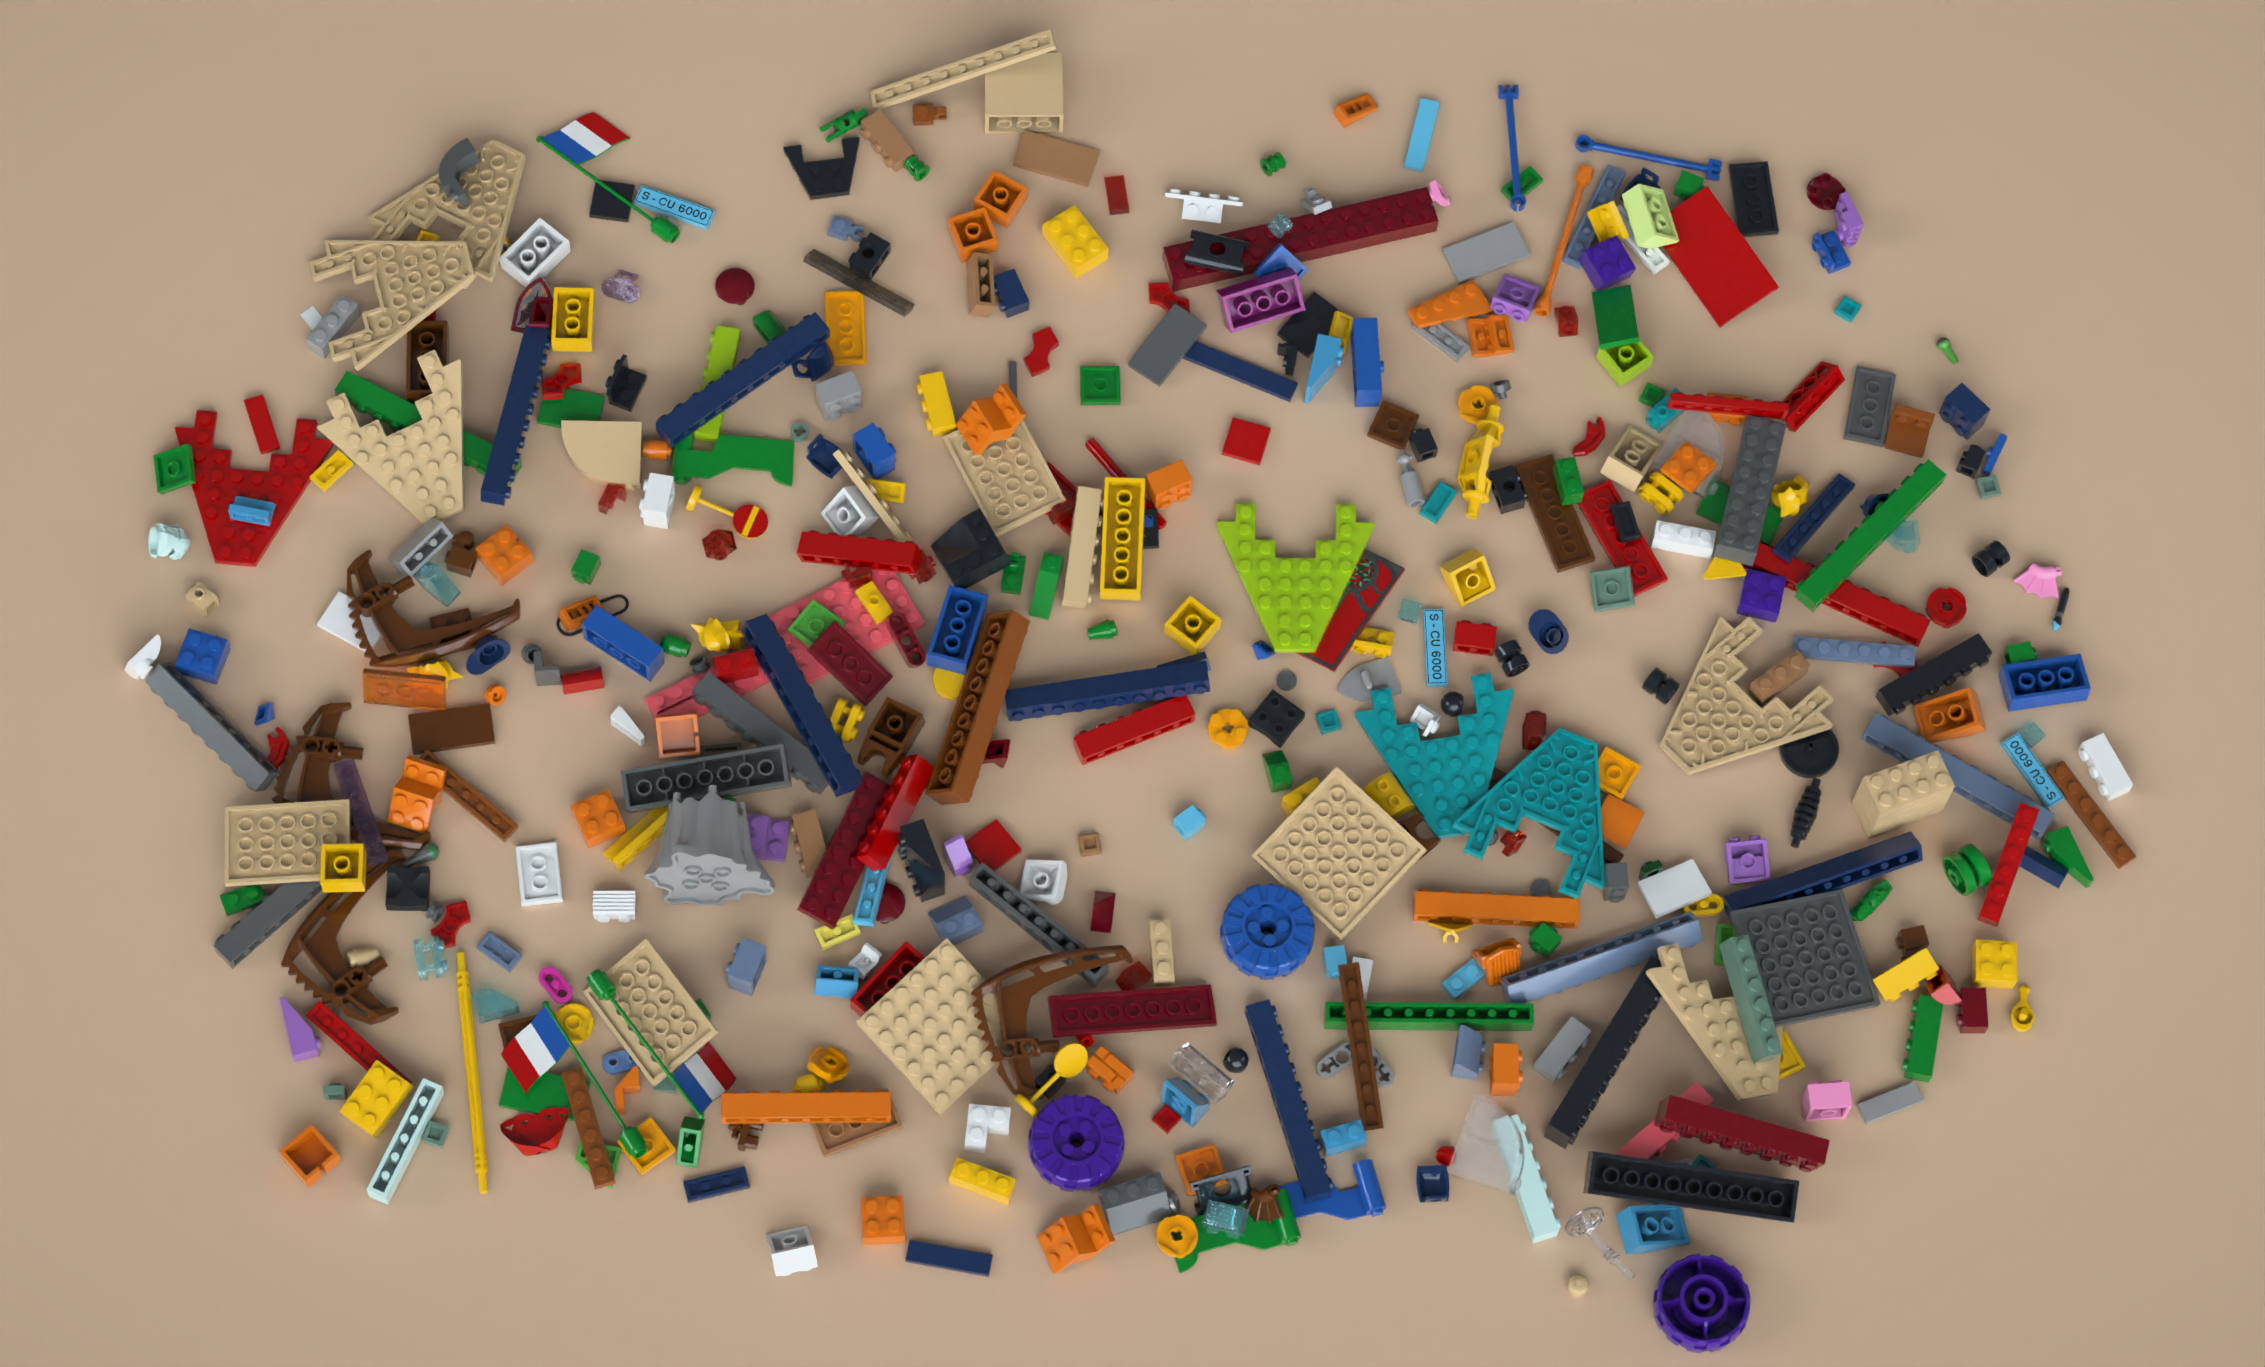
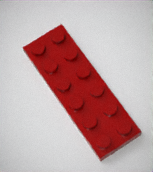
[1577,480,1668,597]

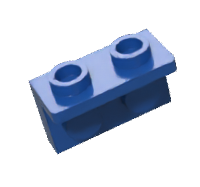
[1811,230,1851,274]

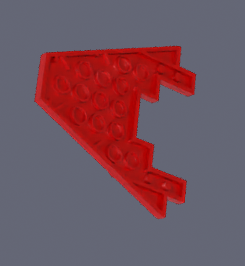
[175,410,334,567]

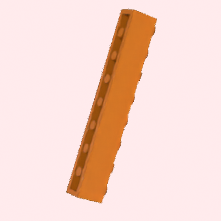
[1413,889,1580,929]
[721,1089,891,1124]

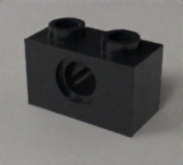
[848,232,891,282]
[1488,465,1527,514]

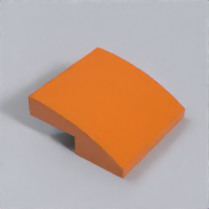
[1466,315,1515,357]
[1601,794,1645,848]

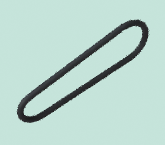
[556,594,629,636]

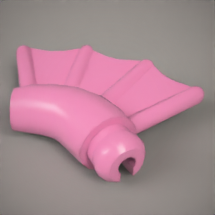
[2013,562,2062,599]

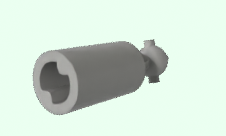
[1397,449,1425,508]

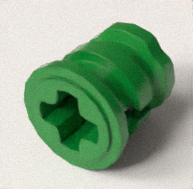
[1260,152,1286,176]
[904,155,930,182]

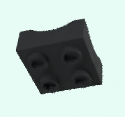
[1248,689,1305,748]
[385,866,430,911]

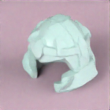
[148,523,190,560]

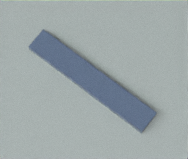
[1562,164,1626,270]

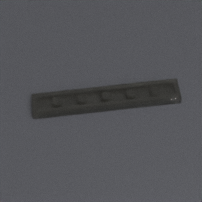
[803,249,915,317]

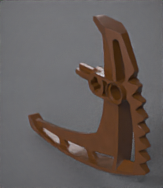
[347,550,521,667]
[272,702,431,850]
[281,849,405,1025]
[971,945,1133,1099]

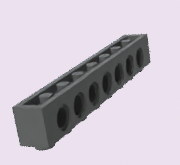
[969,862,1109,988]

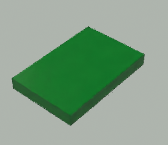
[537,389,605,428]

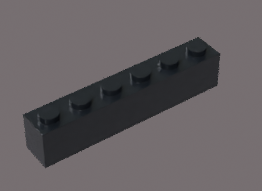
[1875,633,1992,716]

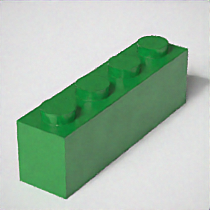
[1902,994,1943,1083]

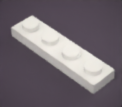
[1617,205,1670,275]

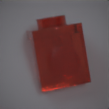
[1554,306,1578,337]

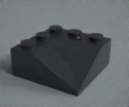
[931,508,1011,589]
[898,819,945,903]

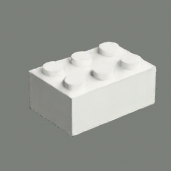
[500,218,571,287]

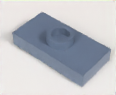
[477,931,523,973]

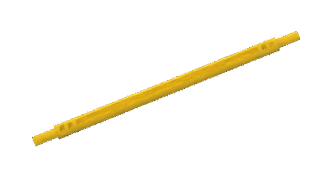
[456,952,488,1194]

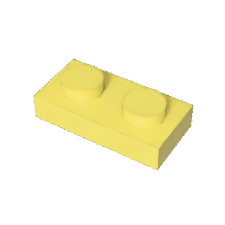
[814,914,861,950]

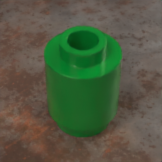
[660,633,691,658]

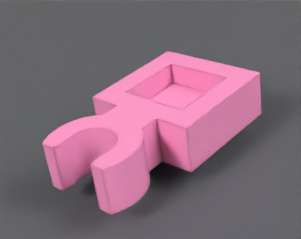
[1429,180,1452,207]

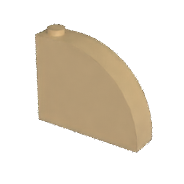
[561,420,643,492]

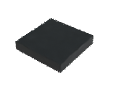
[589,180,635,223]

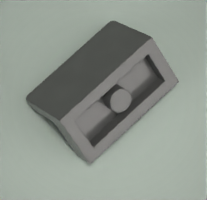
[534,652,561,686]

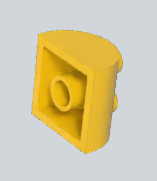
[1362,772,1415,820]

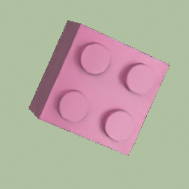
[1801,1080,1852,1121]

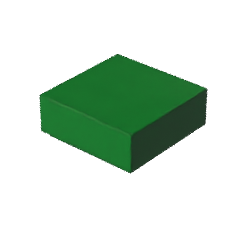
[1639,383,1666,408]

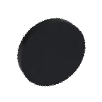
[1779,729,1839,778]

